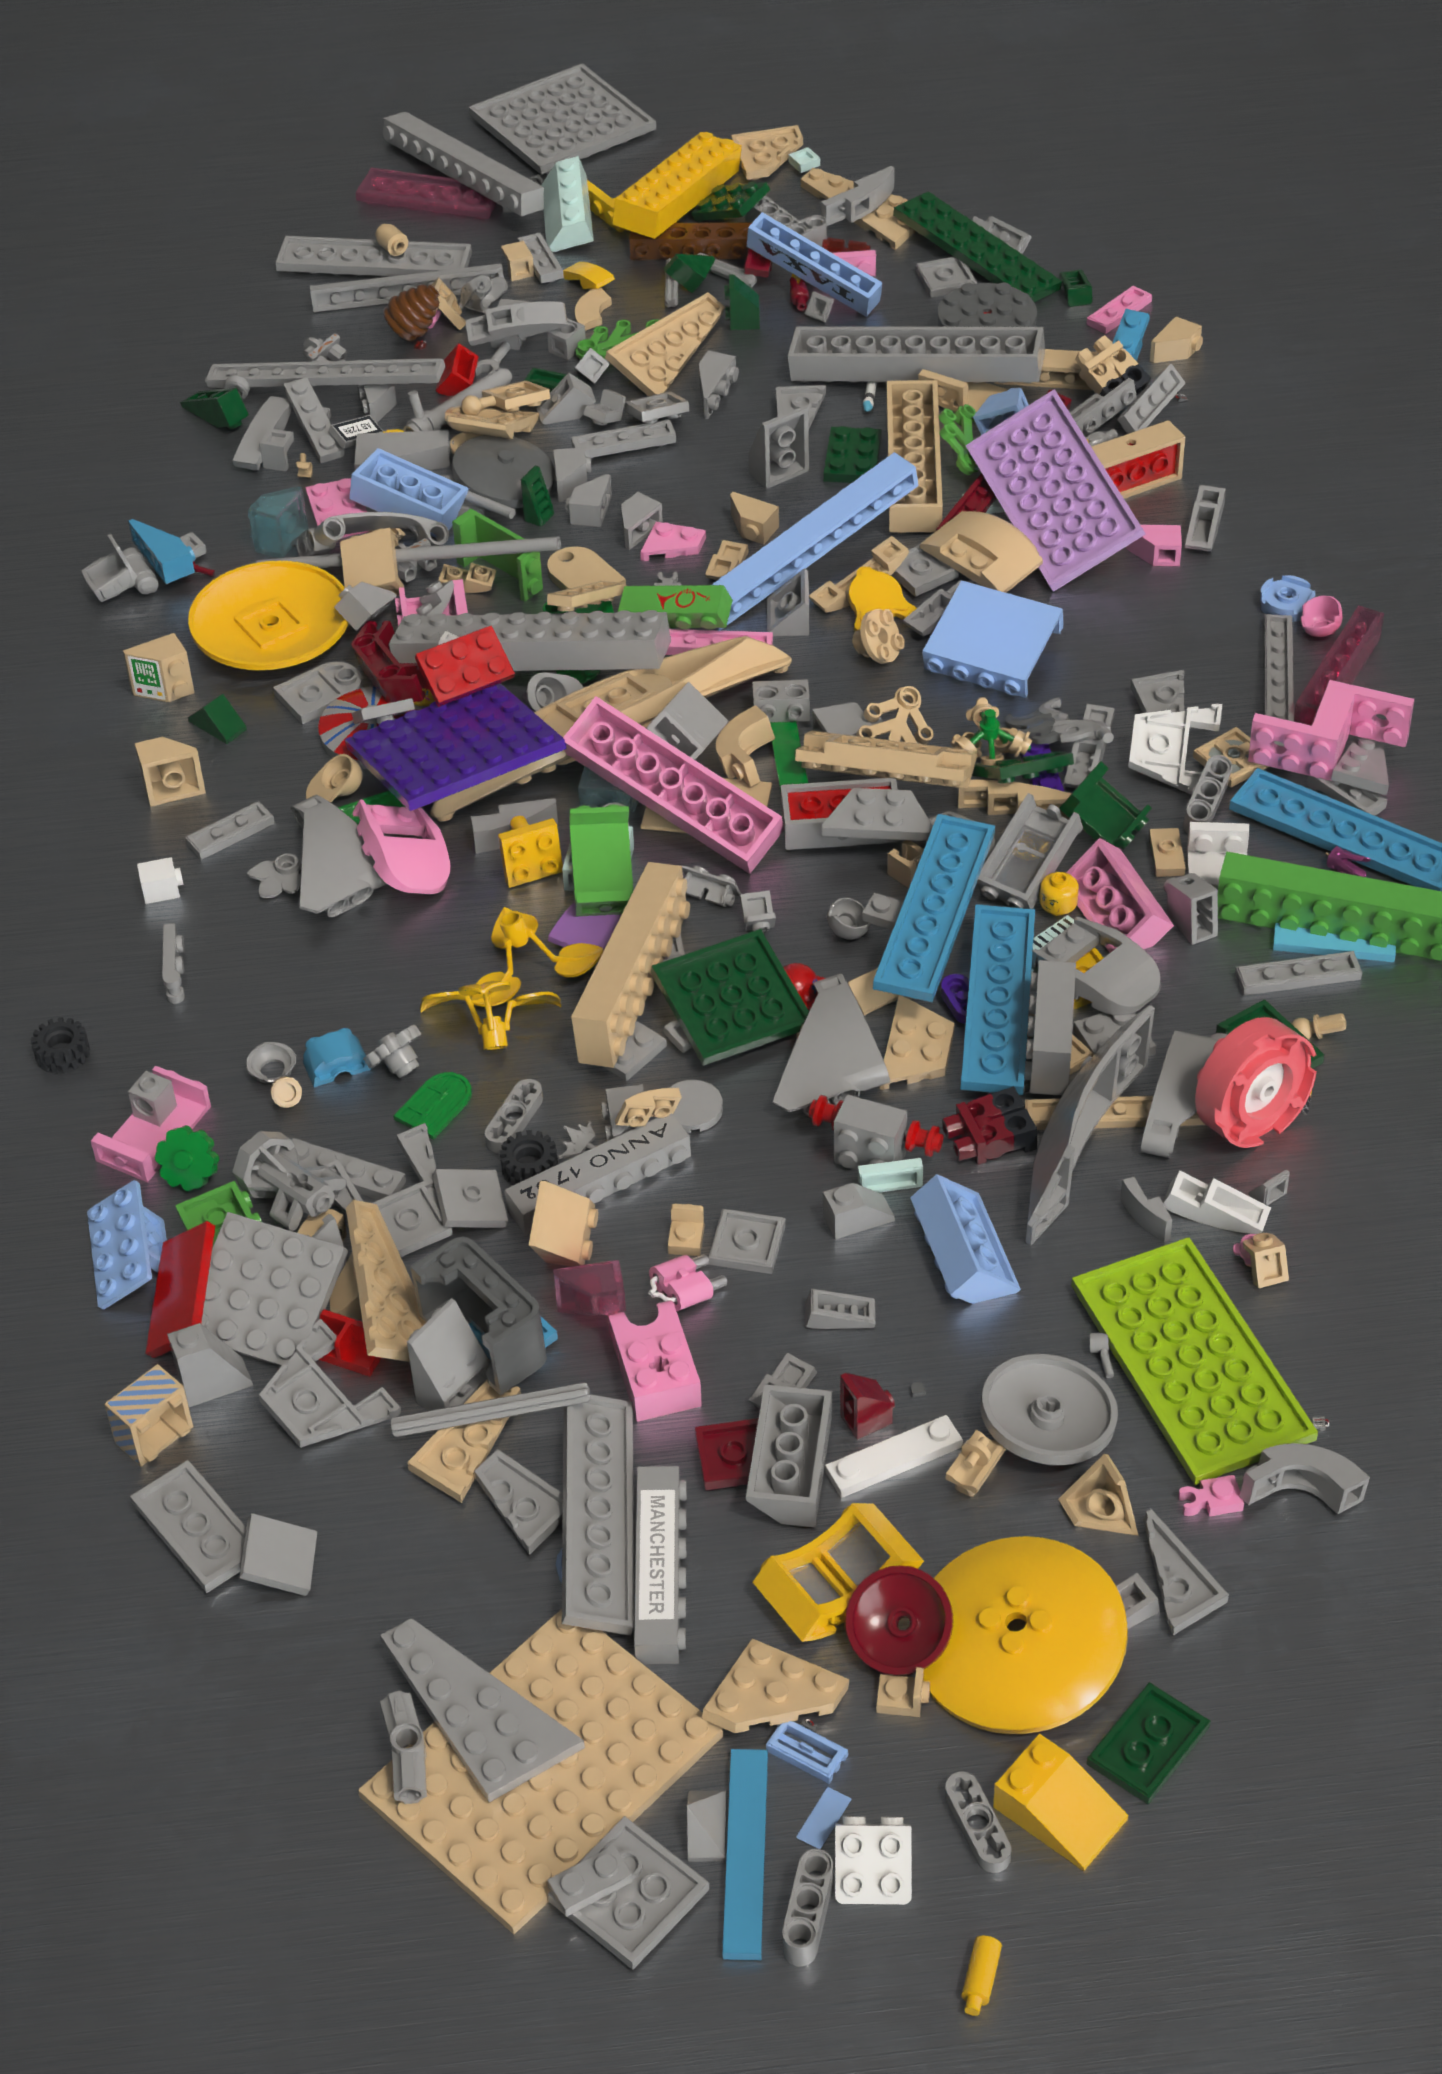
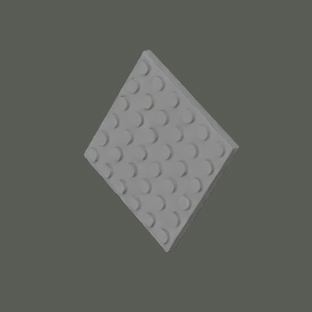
[468,64,656,175]

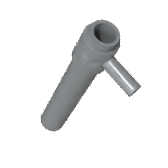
[403,368,512,432]

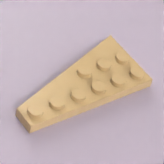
[346,1200,426,1362]

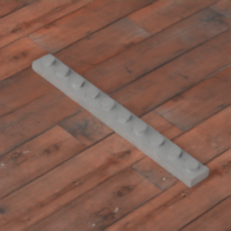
[205,358,445,388]

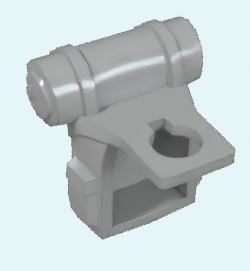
[81,533,158,602]

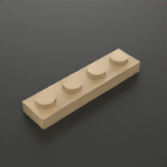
[547,581,625,611]

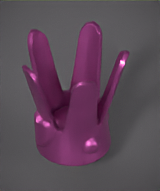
[1326,846,1371,877]

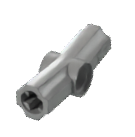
[380,1691,427,1804]

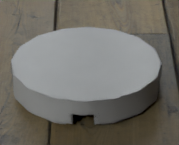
[669,1080,723,1133]

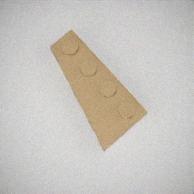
[407,1380,521,1503]

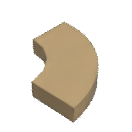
[575,287,612,331]

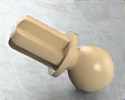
[1291,1013,1347,1040]

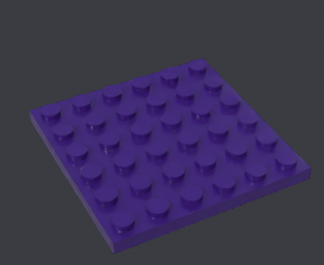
[345,683,567,811]

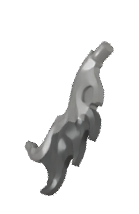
[1005,698,1114,744]

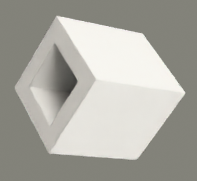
[137,857,183,904]

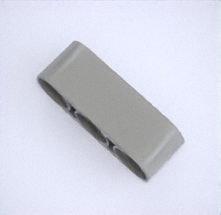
[1183,755,1232,834]
[782,1849,833,1967]

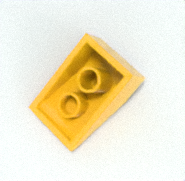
[993,1733,1129,1871]

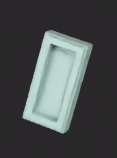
[858,1158,923,1193]

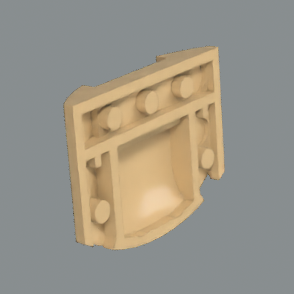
[445,406,539,439]
[920,511,1043,593]

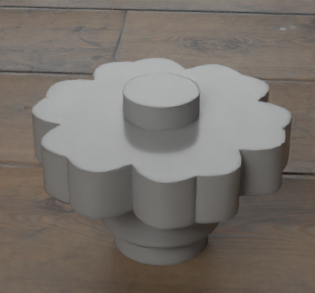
[363,1024,422,1079]

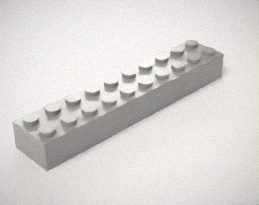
[788,327,1045,383]
[389,610,671,671]

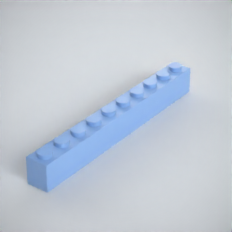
[712,452,919,631]

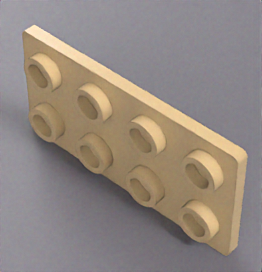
[918,369,1007,412]

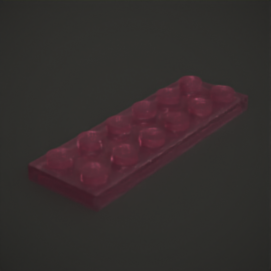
[355,167,497,219]

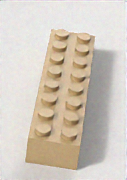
[886,380,943,533]
[571,862,690,1068]

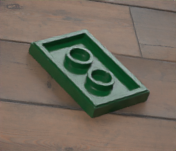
[1086,1682,1211,1805]

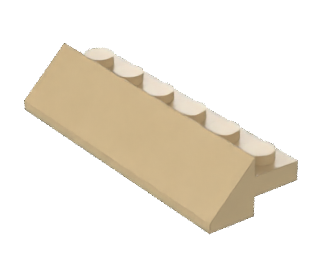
[795,730,977,789]

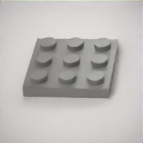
[548,1816,710,1969]

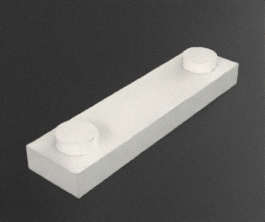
[825,1415,963,1498]

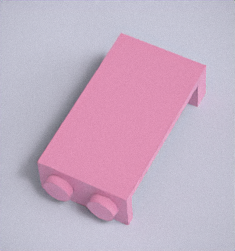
[91,1066,211,1183]

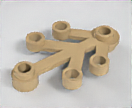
[856,686,934,745]

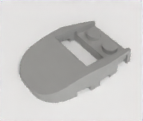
[1032,917,1161,1015]

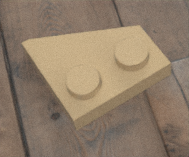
[432,278,466,330]

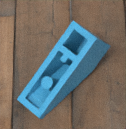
[128,519,195,584]

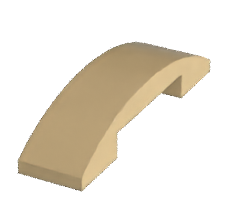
[809,536,909,613]

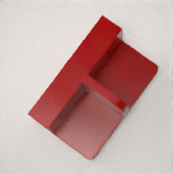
[319,1309,382,1377]

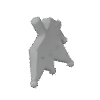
[558,1121,596,1159]

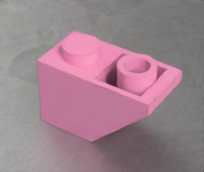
[1126,525,1182,566]

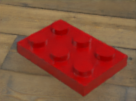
[415,625,515,707]

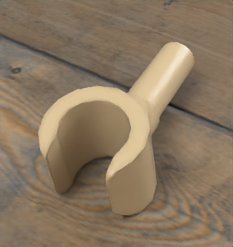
[296,453,313,478]

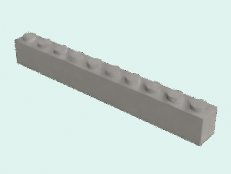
[383,112,544,216]

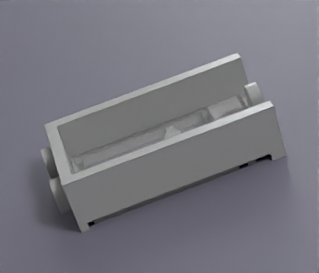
[977,793,1083,909]

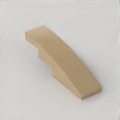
[957,780,1071,820]

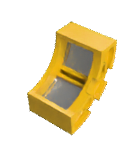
[752,1503,924,1642]

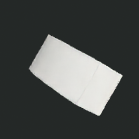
[1163,1170,1271,1234]

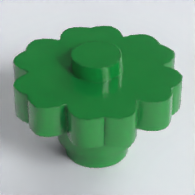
[155,1125,219,1191]

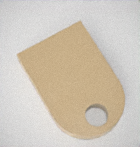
[547,546,626,590]

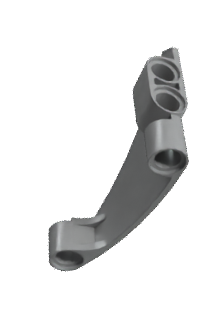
[291,512,449,557]
[290,795,387,917]
[773,973,890,1116]
[1141,1030,1228,1158]

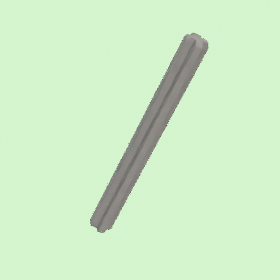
[391,1382,591,1437]

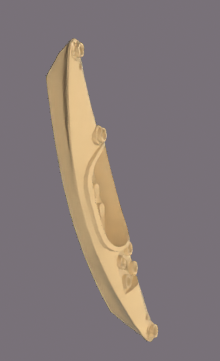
[430,636,792,821]

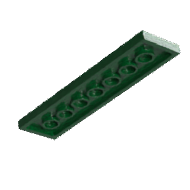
[893,191,1062,303]

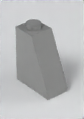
[167,1323,253,1408]

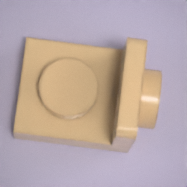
[668,1204,705,1256]
[1243,1233,1289,1288]
[876,1667,930,1717]

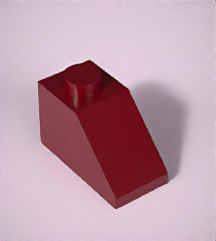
[840,1373,895,1440]

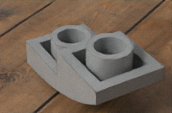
[416,580,454,616]

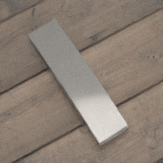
[233,396,293,471]
[903,580,981,636]
[1064,704,1115,788]

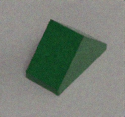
[664,254,715,293]
[188,694,247,744]

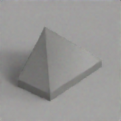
[687,1791,726,1862]

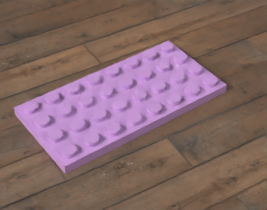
[965,389,1146,592]

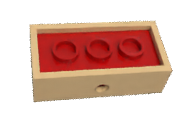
[1092,420,1186,499]

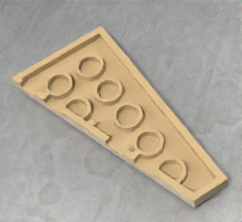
[801,168,916,250]
[605,292,725,396]

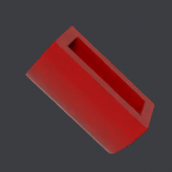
[435,343,479,396]

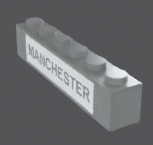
[634,1466,687,1665]

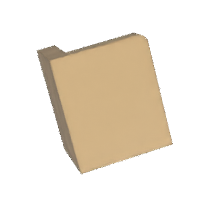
[502,241,534,281]

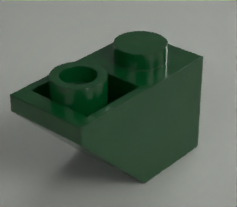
[724,275,760,330]

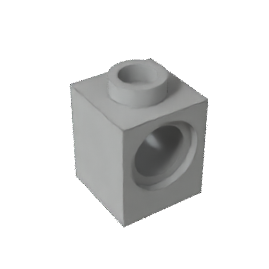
[547,318,586,360]
[128,1071,177,1127]

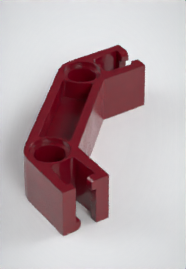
[351,621,430,702]

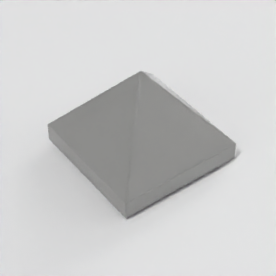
[804,291,834,323]

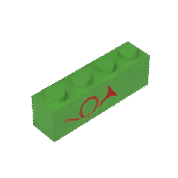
[618,585,733,630]

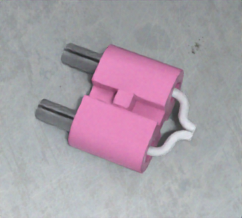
[649,1254,727,1311]

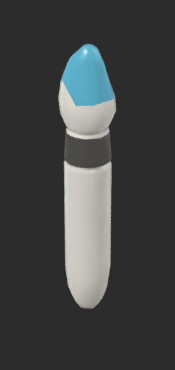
[863,381,877,412]

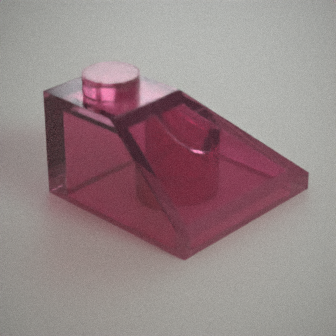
[553,1260,626,1316]

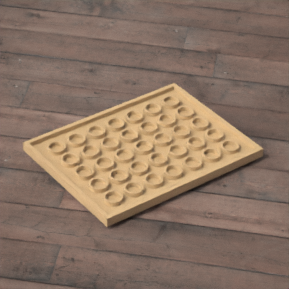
[358,1609,723,1934]

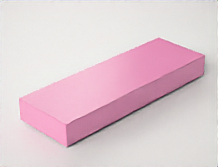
[1086,286,1152,334]

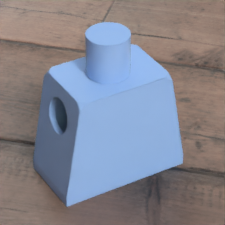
[973,387,1029,435]

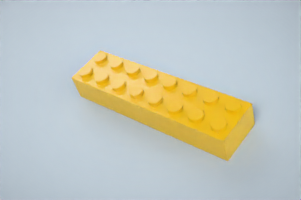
[613,132,742,239]

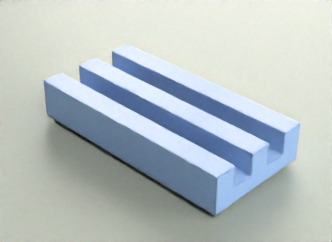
[766,1721,848,1784]

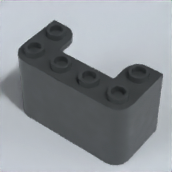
[410,1237,547,1395]

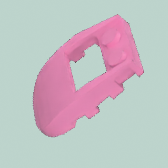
[352,800,450,894]

